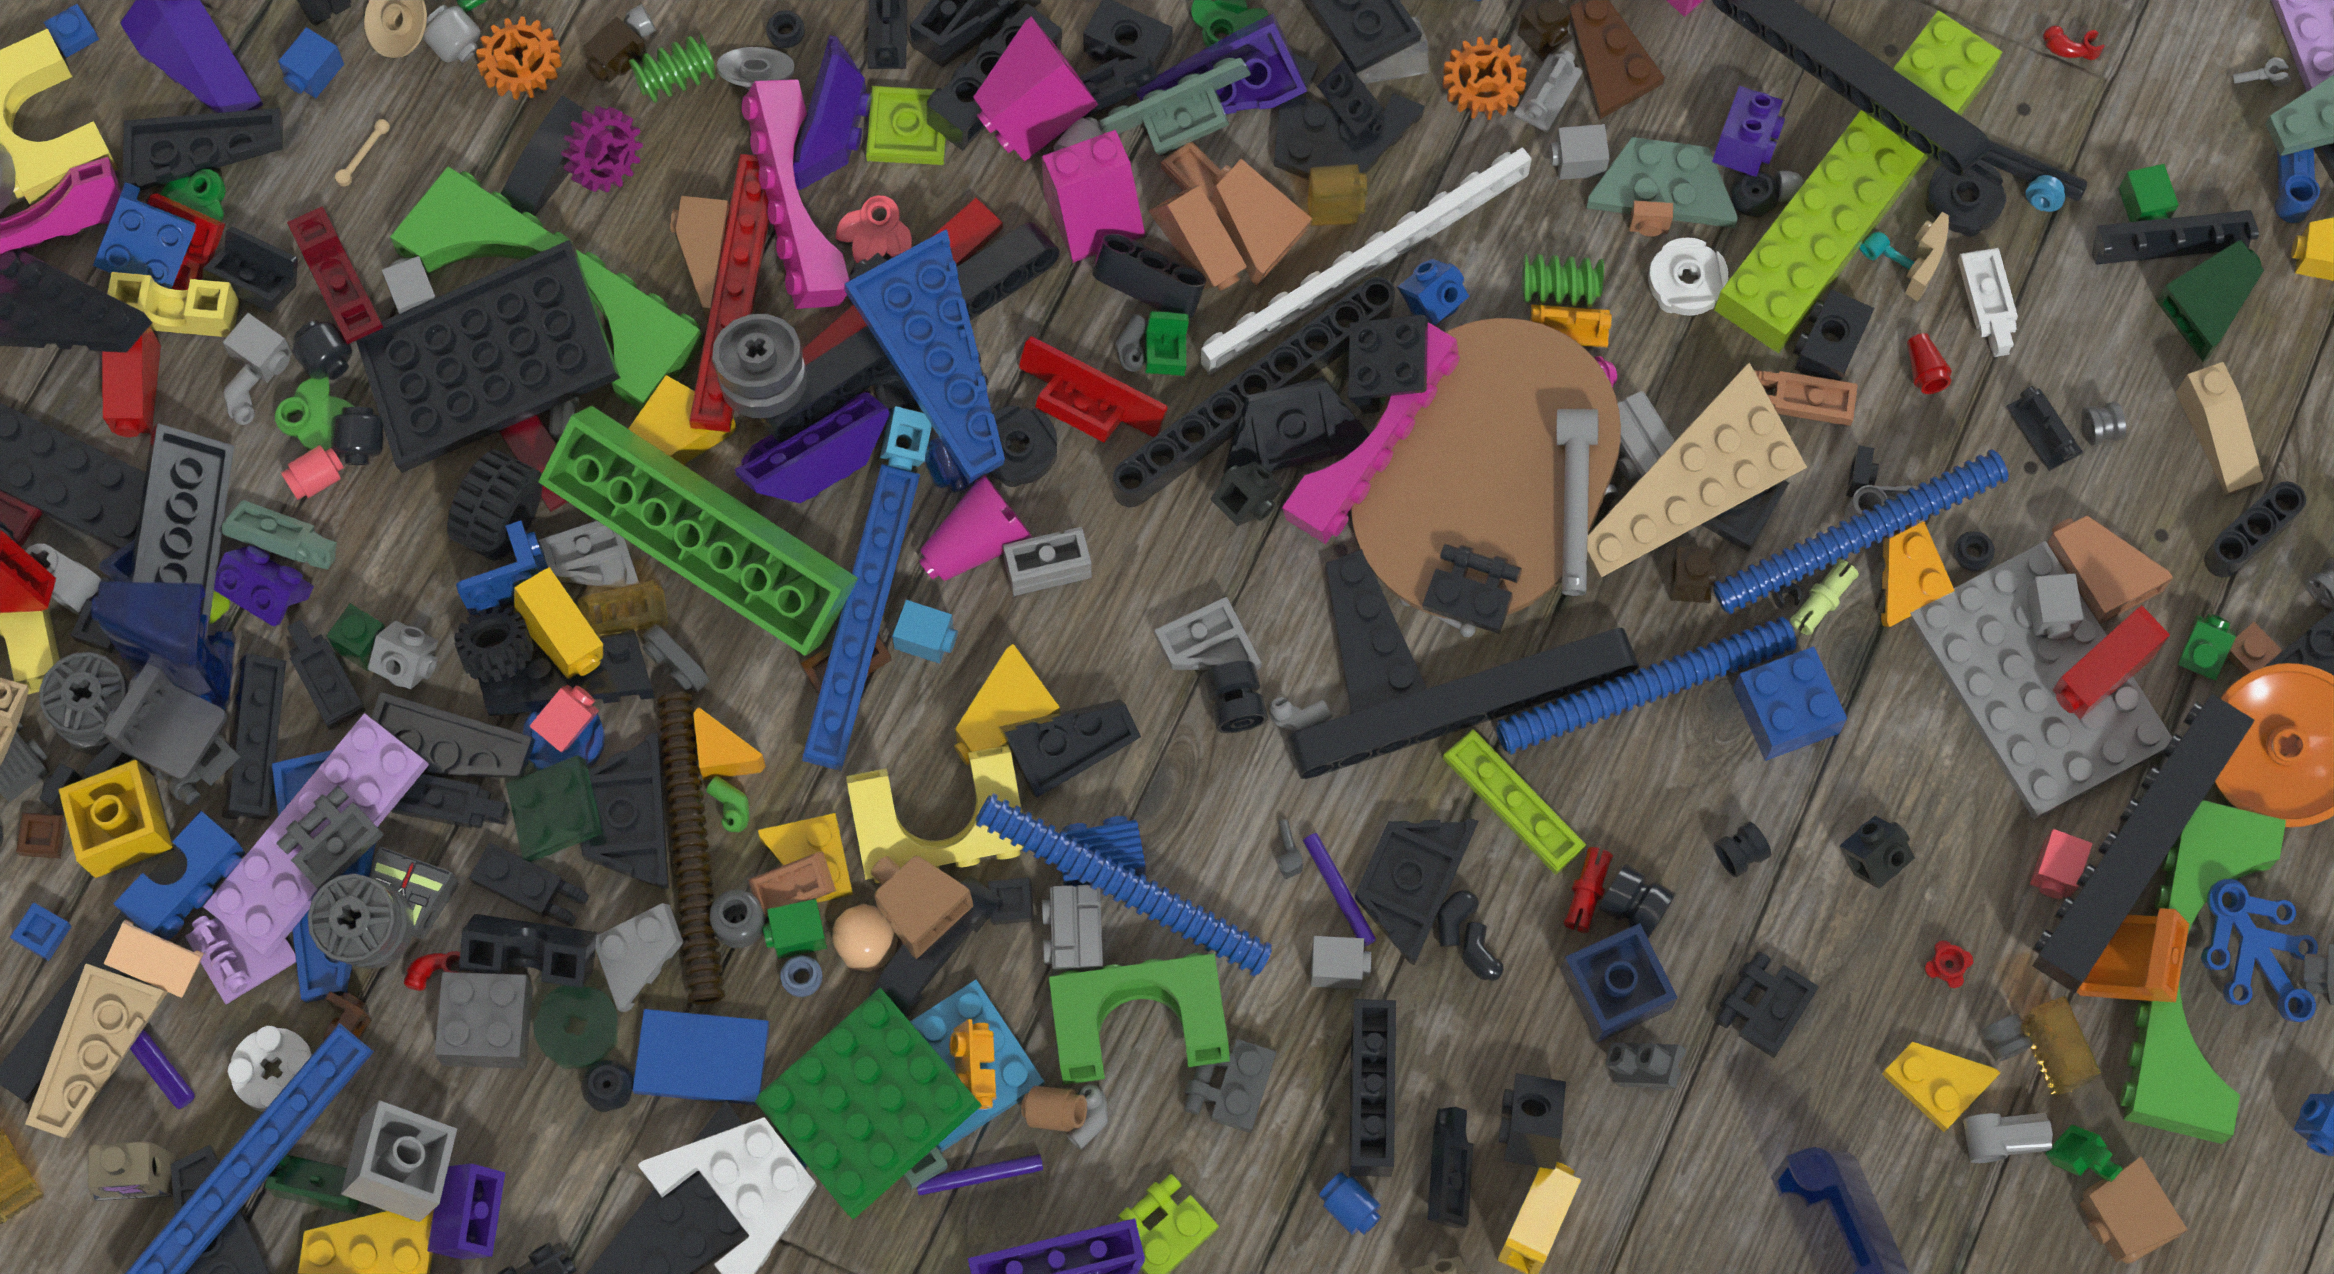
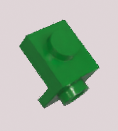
[1145,312,1189,376]
[2177,613,2236,681]

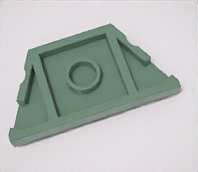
[1586,137,1738,228]

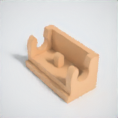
[104,919,204,998]

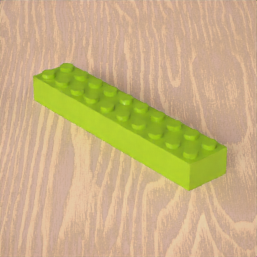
[1714,10,2003,354]

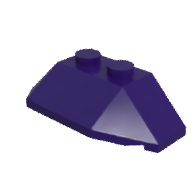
[793,35,872,190]
[734,392,889,504]
[968,1218,1145,1274]

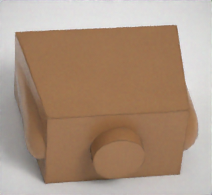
[2080,1157,2188,1264]

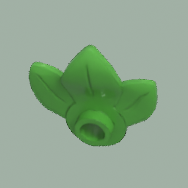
[275,377,354,451]

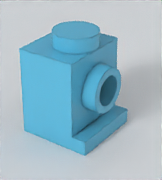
[880,406,932,471]

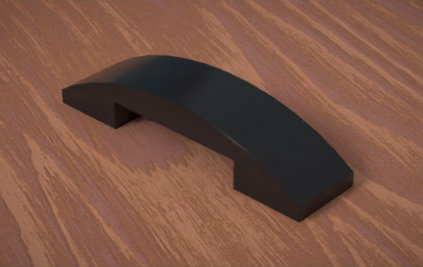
[868,875,1003,1017]

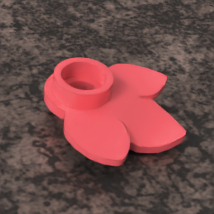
[835,195,912,263]

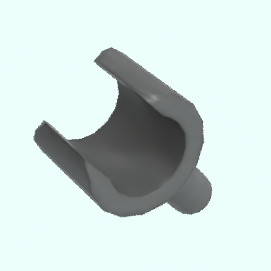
[1276,819,1303,879]

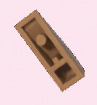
[670,196,730,323]

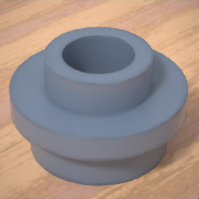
[780,955,823,997]

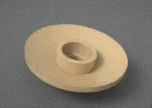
[364,0,427,58]

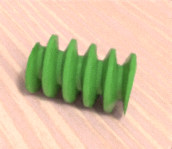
[629,32,716,103]
[1521,253,1604,308]

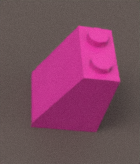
[973,16,1098,161]
[1042,129,1145,263]

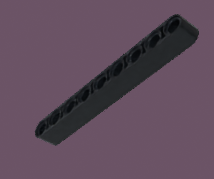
[1712,0,1991,176]
[757,222,1060,442]
[1113,277,1395,508]
[1286,628,1639,779]

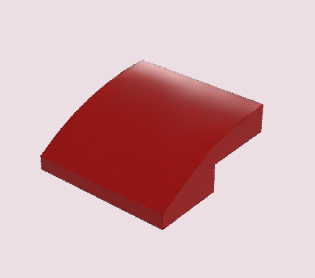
[147,193,225,290]

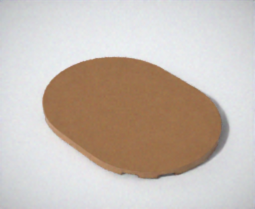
[1351,318,1621,620]

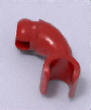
[2043,25,2105,60]
[404,951,460,991]

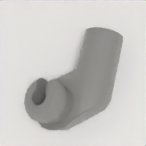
[1270,697,1332,732]

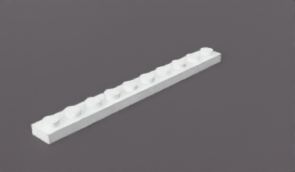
[1201,147,1532,376]

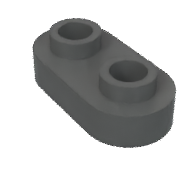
[642,624,710,693]

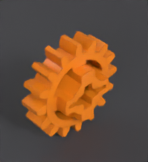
[476,16,562,100]
[1442,37,1527,120]

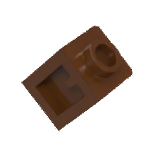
[323,991,372,1040]

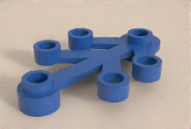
[2201,879,2318,1022]

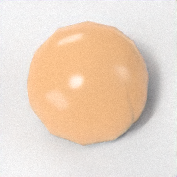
[831,904,898,972]

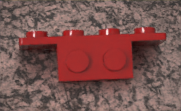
[1019,336,1168,443]

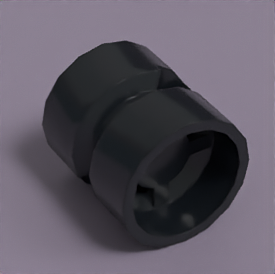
[1204,661,1268,733]
[1598,864,1676,939]

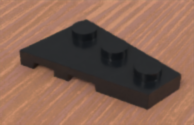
[999,699,1141,798]

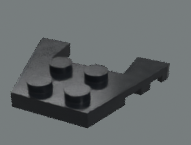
[1274,53,1425,195]

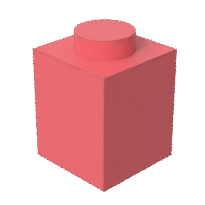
[530,685,599,752]
[2030,829,2093,899]

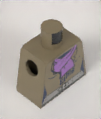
[88,1142,175,1201]

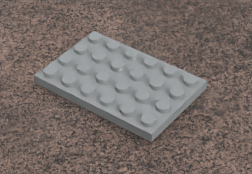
[1907,541,2172,821]

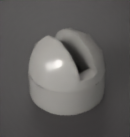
[624,4,657,38]
[1774,171,1805,202]

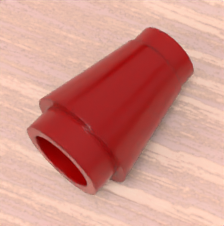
[1907,333,1952,394]

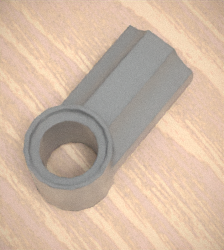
[1963,1113,2053,1163]

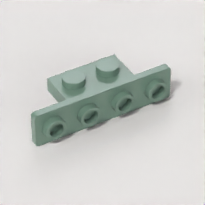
[1100,58,1251,156]

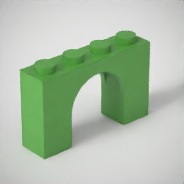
[1049,953,1230,1085]

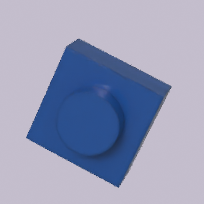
[43,4,99,58]
[10,902,72,961]

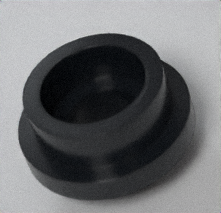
[766,10,805,48]
[1953,531,1995,571]

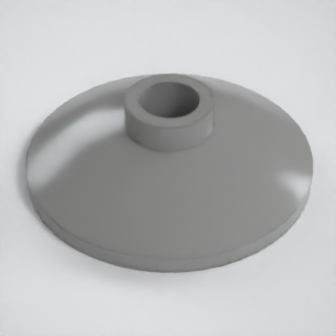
[717,47,794,90]

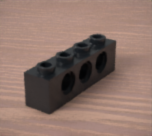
[926,3,1062,151]
[1349,999,1396,1177]

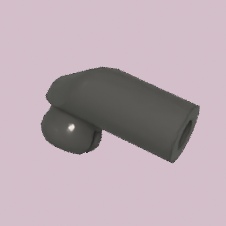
[1115,314,1148,372]

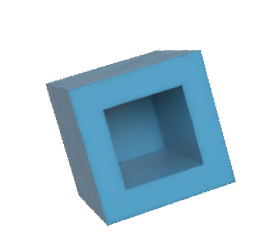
[892,600,958,664]

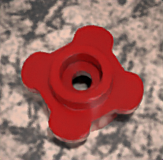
[1925,940,1973,989]

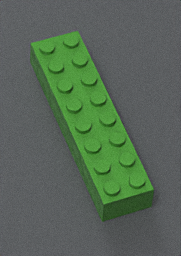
[538,406,859,656]

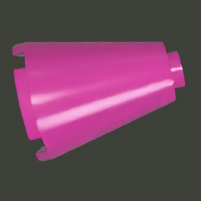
[919,475,1033,581]

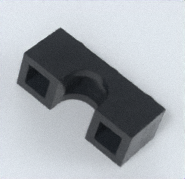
[459,914,597,988]

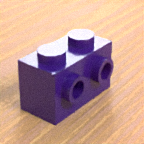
[1712,86,1785,177]
[427,1163,505,1260]

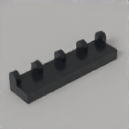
[2092,210,2259,265]
[222,653,286,820]

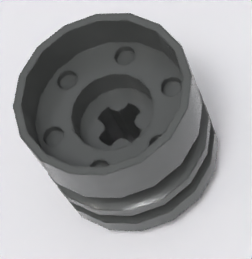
[39,652,130,755]
[308,874,414,969]

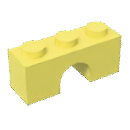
[107,272,239,337]

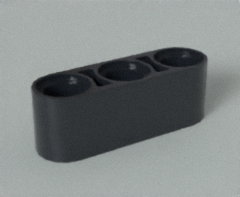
[1092,233,1206,319]
[2204,481,2306,578]

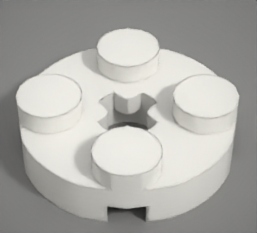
[1648,238,1728,316]
[228,1026,313,1112]

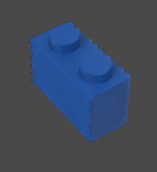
[1061,816,1146,887]

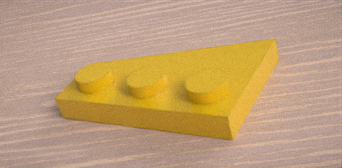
[298,1209,434,1274]

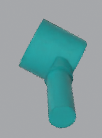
[1860,232,1915,270]

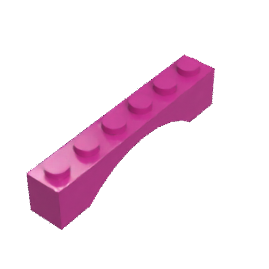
[742,79,849,309]
[0,157,122,256]
[1282,322,1460,544]

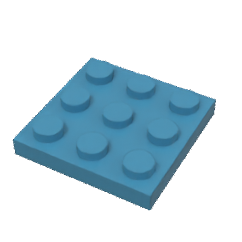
[910,980,1045,1153]

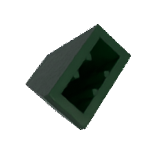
[2156,240,2264,362]

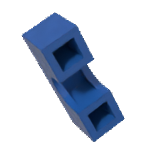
[113,811,245,940]

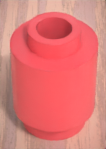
[281,445,344,500]

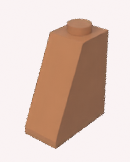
[1211,159,1312,286]
[1149,185,1247,291]
[2047,516,2173,624]

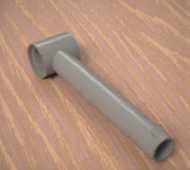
[1557,409,1599,596]

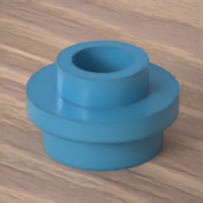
[2026,175,2065,212]

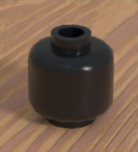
[292,320,352,380]
[331,407,383,465]

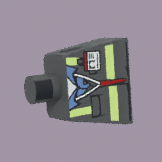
[371,847,459,939]

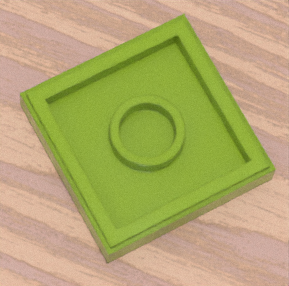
[866,86,946,165]

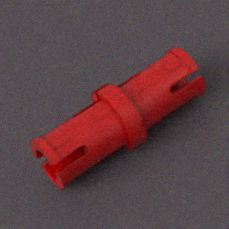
[1563,847,1613,933]

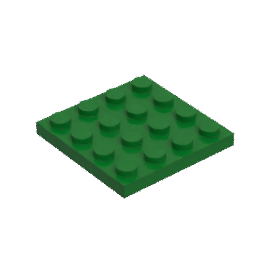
[755,988,982,1220]

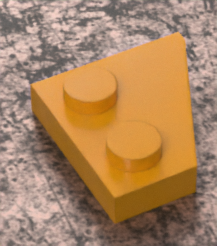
[1881,520,1955,627]

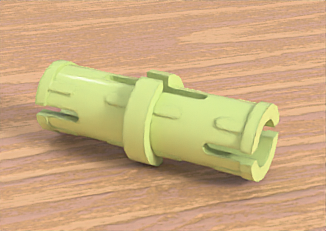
[1790,559,1859,635]

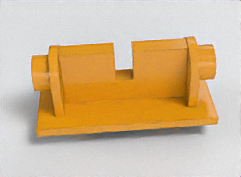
[1530,304,1612,348]
[949,1019,997,1109]

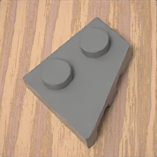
[539,521,641,590]
[1154,597,1261,670]
[596,903,683,1012]

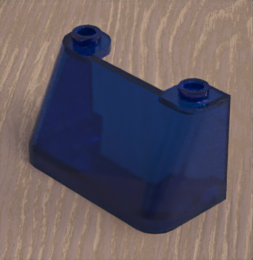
[91,582,236,710]
[1771,1147,1910,1274]

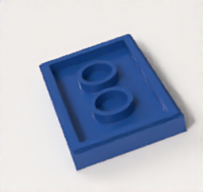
[633,1009,770,1106]

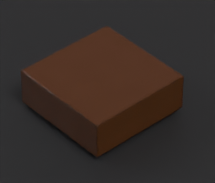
[16,812,66,859]

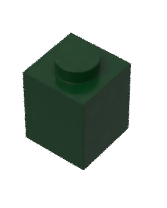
[326,603,385,671]

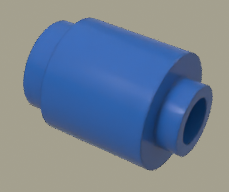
[1319,1172,1381,1235]

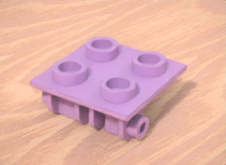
[185,916,296,1004]

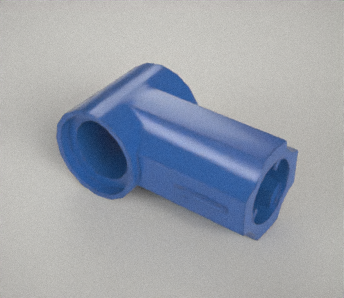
[2275,148,2320,223]

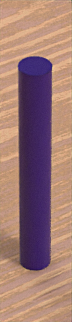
[1303,833,1376,947]
[917,1154,1043,1196]

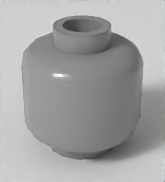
[423,5,481,63]

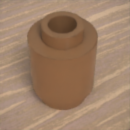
[1021,1085,1087,1132]

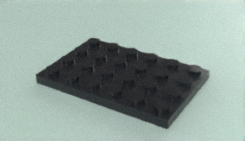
[356,240,620,473]

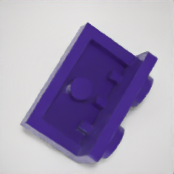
[214,546,314,626]

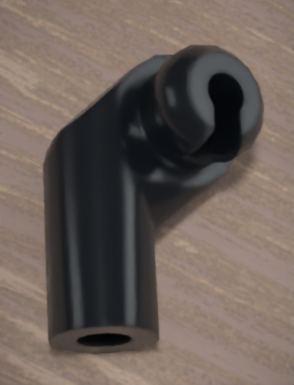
[1462,922,1504,981]

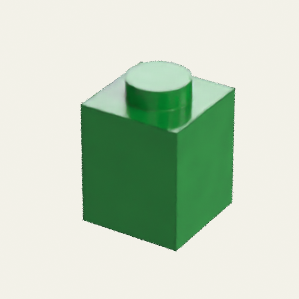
[2118,164,2179,222]
[762,899,827,959]

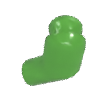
[706,776,750,832]

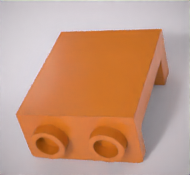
[2077,908,2189,1003]

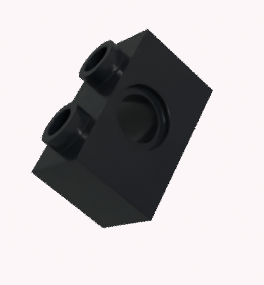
[1083,0,1173,72]
[1793,289,1875,381]
[1498,1073,1566,1170]

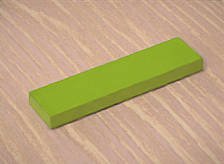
[1443,729,1586,875]

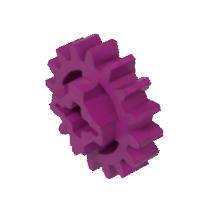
[561,106,643,192]

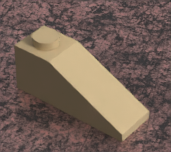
[2176,362,2264,496]

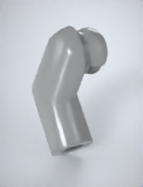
[223,364,261,425]
[1067,1085,1108,1150]

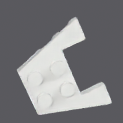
[638,1118,817,1274]

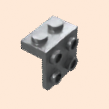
[102,663,227,781]

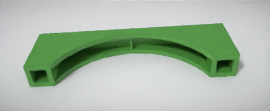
[390,167,704,412]
[2120,800,2286,1144]

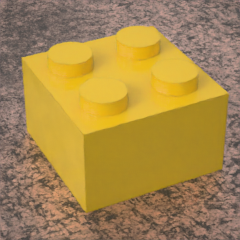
[58,760,173,878]

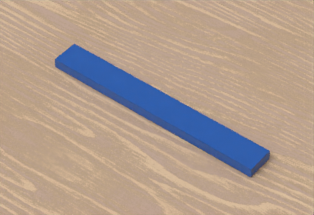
[802,464,920,771]
[125,1023,374,1274]

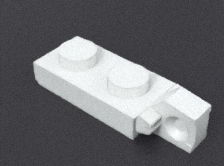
[1958,248,2018,357]

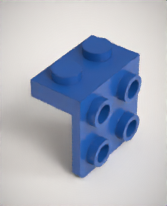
[456,521,548,616]

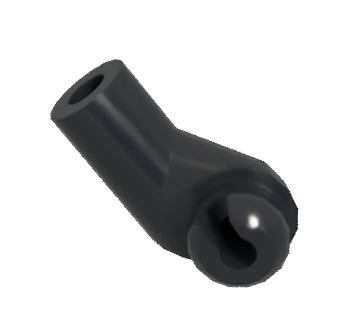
[1438,890,1479,947]

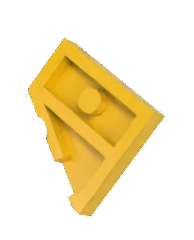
[758,813,853,903]
[1882,1042,2000,1132]

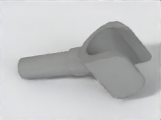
[2233,57,2291,87]

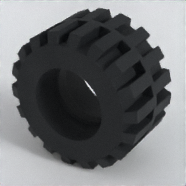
[447,449,543,561]

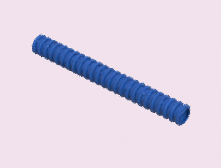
[1713,449,2009,615]
[1496,617,1797,755]
[975,793,1272,977]

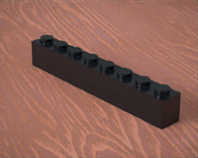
[2032,694,2255,993]

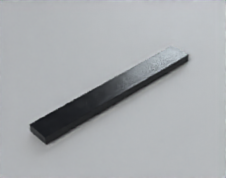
[0,810,236,1104]

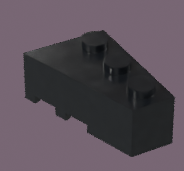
[910,0,1041,67]

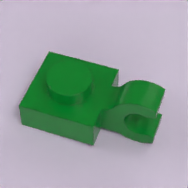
[2045,1124,2123,1182]

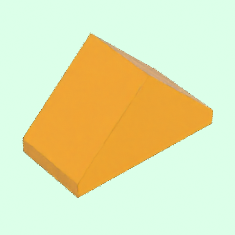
[693,707,766,780]

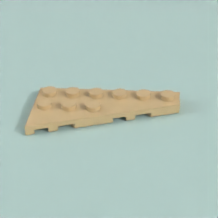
[1587,362,1807,579]

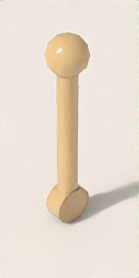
[335,119,390,186]

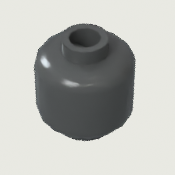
[709,889,766,948]

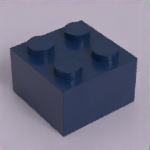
[1560,923,1678,1043]

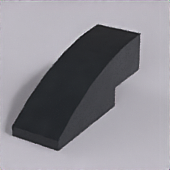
[501,95,590,216]

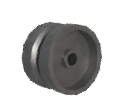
[712,314,807,418]

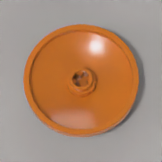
[2214,663,2334,827]

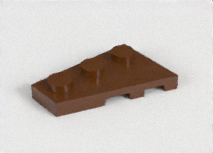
[1569,0,1665,120]

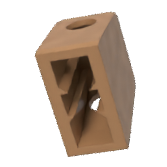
[871,856,974,959]

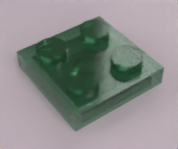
[506,755,603,862]

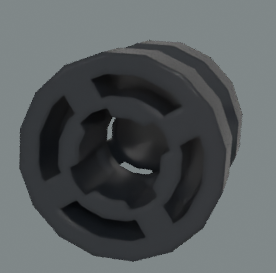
[1714,822,1772,878]

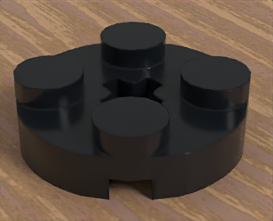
[1926,159,2006,237]
[989,406,1057,487]

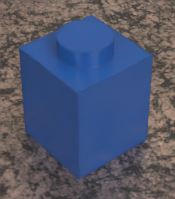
[278,27,344,98]

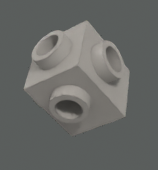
[368,620,438,689]

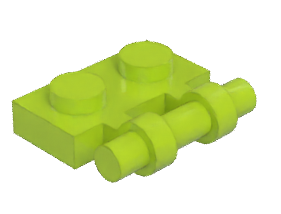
[1116,1174,1219,1274]

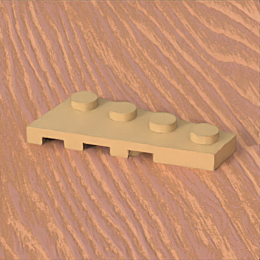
[25,964,168,1138]

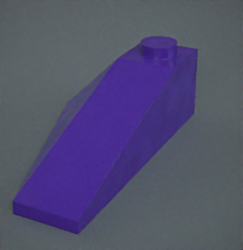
[120,0,263,113]
[1136,13,1308,114]

